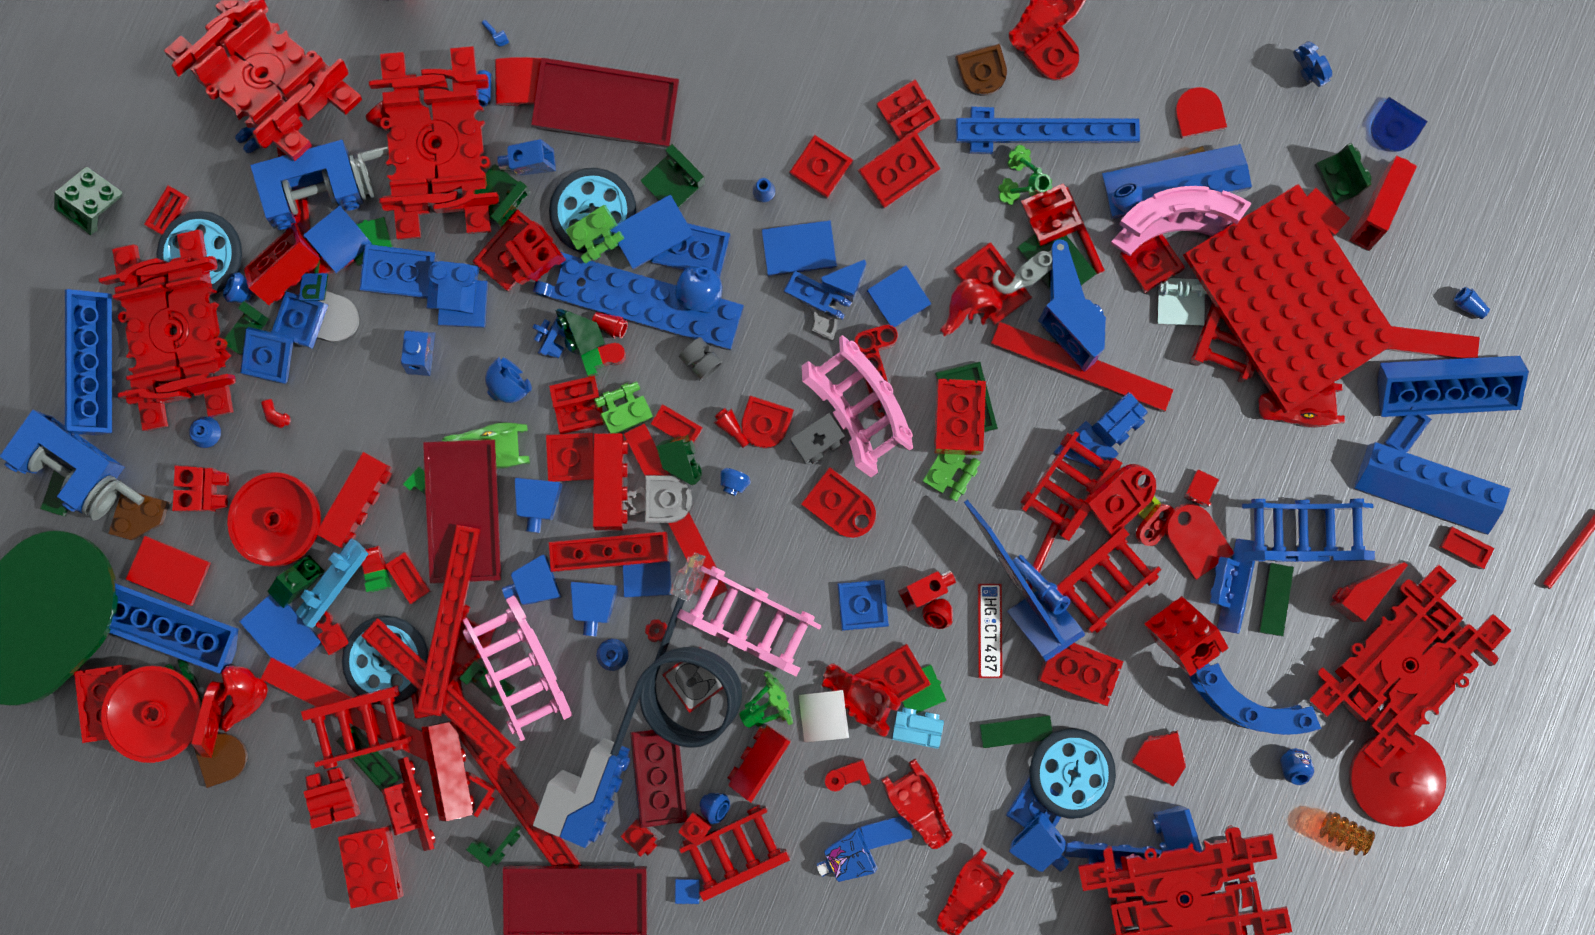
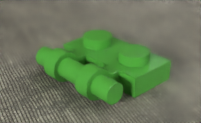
[566,205,624,263]
[594,381,653,434]
[922,454,981,502]

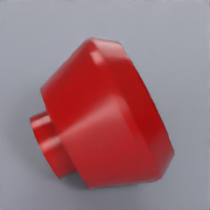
[366,100,390,128]
[922,599,953,629]

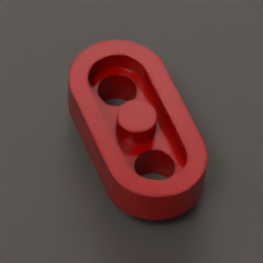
[1136,503,1174,546]

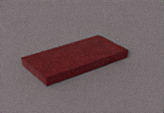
[630,730,687,828]

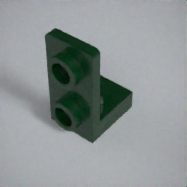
[225,301,269,355]
[460,658,516,706]
[466,825,521,868]

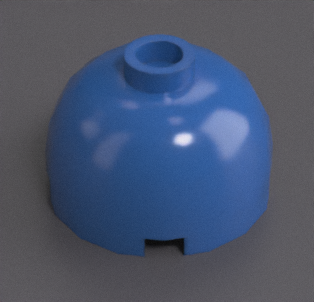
[675,266,722,312]
[485,357,532,403]

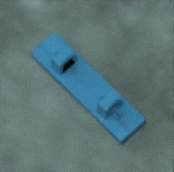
[295,538,369,628]

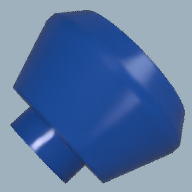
[1112,183,1143,213]
[223,272,253,303]
[189,416,221,448]
[720,468,751,496]
[596,639,629,671]
[699,793,730,824]

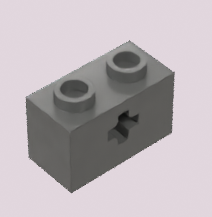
[790,413,845,464]

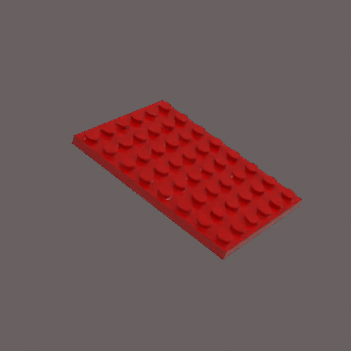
[1183,184,1400,413]

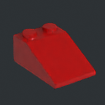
[1330,562,1408,622]

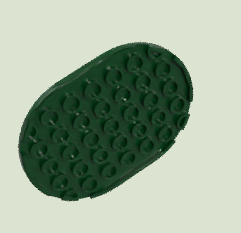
[0,531,118,706]

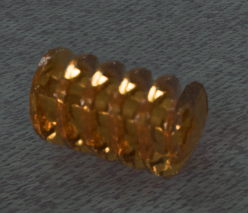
[1319,811,1375,856]

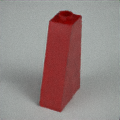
[1349,155,1417,251]

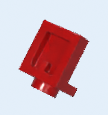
[679,811,712,846]
[620,818,658,857]

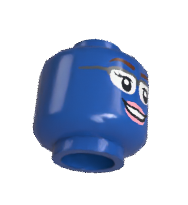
[1280,748,1314,785]

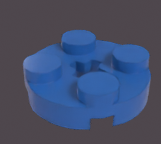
[1293,41,1332,87]

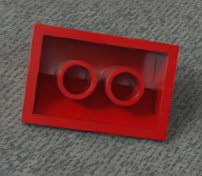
[244,223,320,305]
[727,724,791,803]

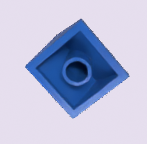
[821,259,866,302]

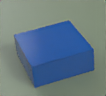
[675,879,700,904]

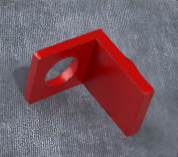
[1184,470,1219,508]
[468,773,495,818]

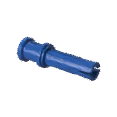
[1013,555,1071,615]

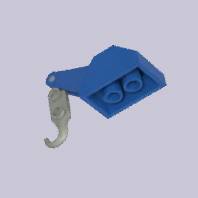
[992,240,1106,372]

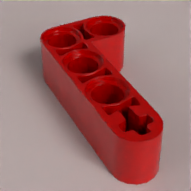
[854,325,898,420]

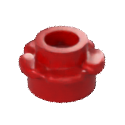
[645,619,667,642]

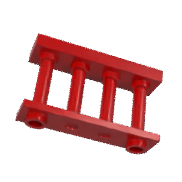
[1189,302,1255,383]
[1020,431,1123,541]
[1057,527,1162,633]
[301,685,412,769]
[679,805,790,902]

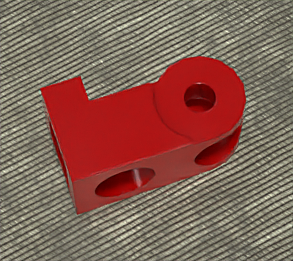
[825,759,871,792]

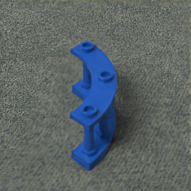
[1242,498,1375,562]
[1186,663,1321,735]

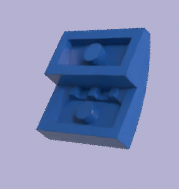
[304,206,372,274]

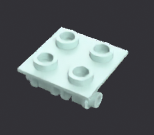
[1157,278,1207,326]

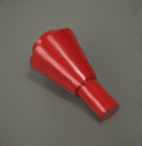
[714,408,750,448]

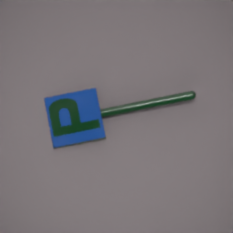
[299,253,328,301]

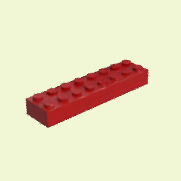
[549,532,670,572]

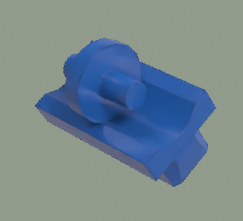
[532,316,566,358]

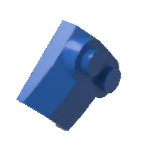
[427,261,479,314]

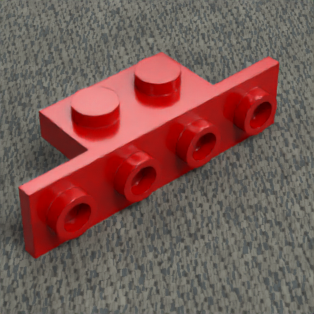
[382,757,435,851]

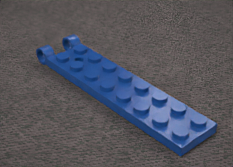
[532,251,744,350]

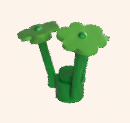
[998,145,1053,205]
[739,671,793,728]

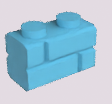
[891,707,944,749]

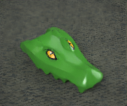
[442,422,530,469]

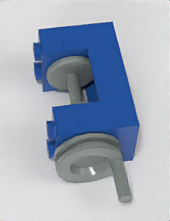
[250,140,389,230]
[0,410,144,521]

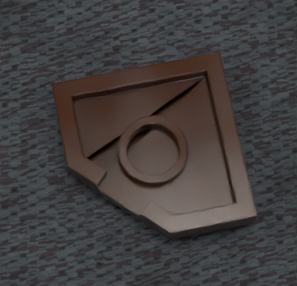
[108,493,170,540]

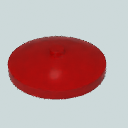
[227,472,321,567]
[101,666,201,763]
[1349,734,1446,827]

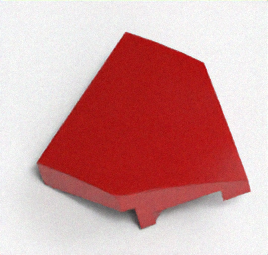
[1132,730,1186,786]

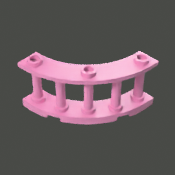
[1111,186,1252,256]
[802,335,913,477]
[677,566,822,677]
[462,596,572,741]

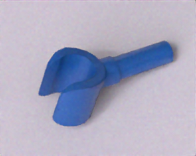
[482,20,509,47]

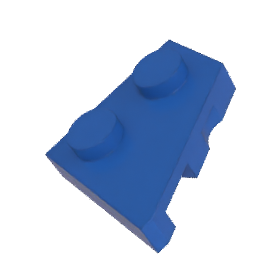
[1053,420,1119,470]

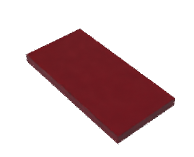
[531,57,679,148]
[423,439,501,583]
[503,866,647,935]

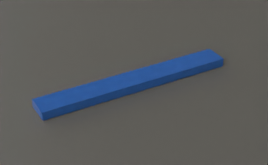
[955,118,1140,143]

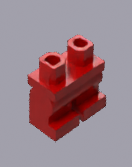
[500,221,566,285]
[172,466,229,512]
[303,767,361,829]

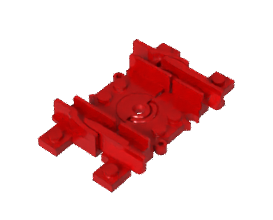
[164,0,362,161]
[369,46,499,240]
[99,230,236,431]
[1308,564,1512,768]
[1078,825,1292,935]

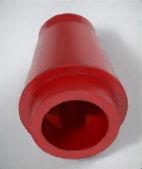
[592,312,628,339]

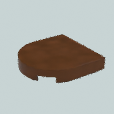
[955,44,1007,96]
[194,734,248,788]

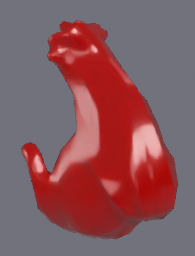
[940,277,1003,336]
[218,665,268,732]

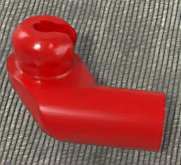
[261,399,291,428]

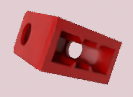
[898,571,956,612]

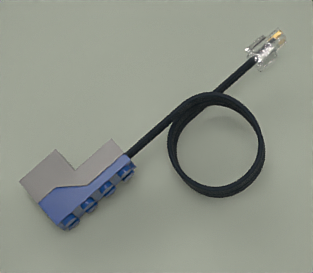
[533,552,742,848]

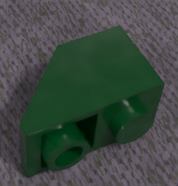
[555,309,605,355]
[656,435,702,485]
[267,555,325,608]

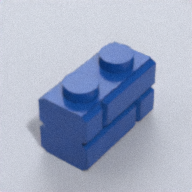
[1092,392,1148,447]

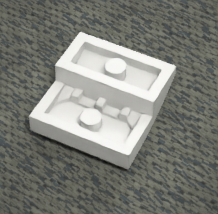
[799,690,849,742]

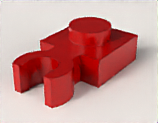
[315,611,348,655]

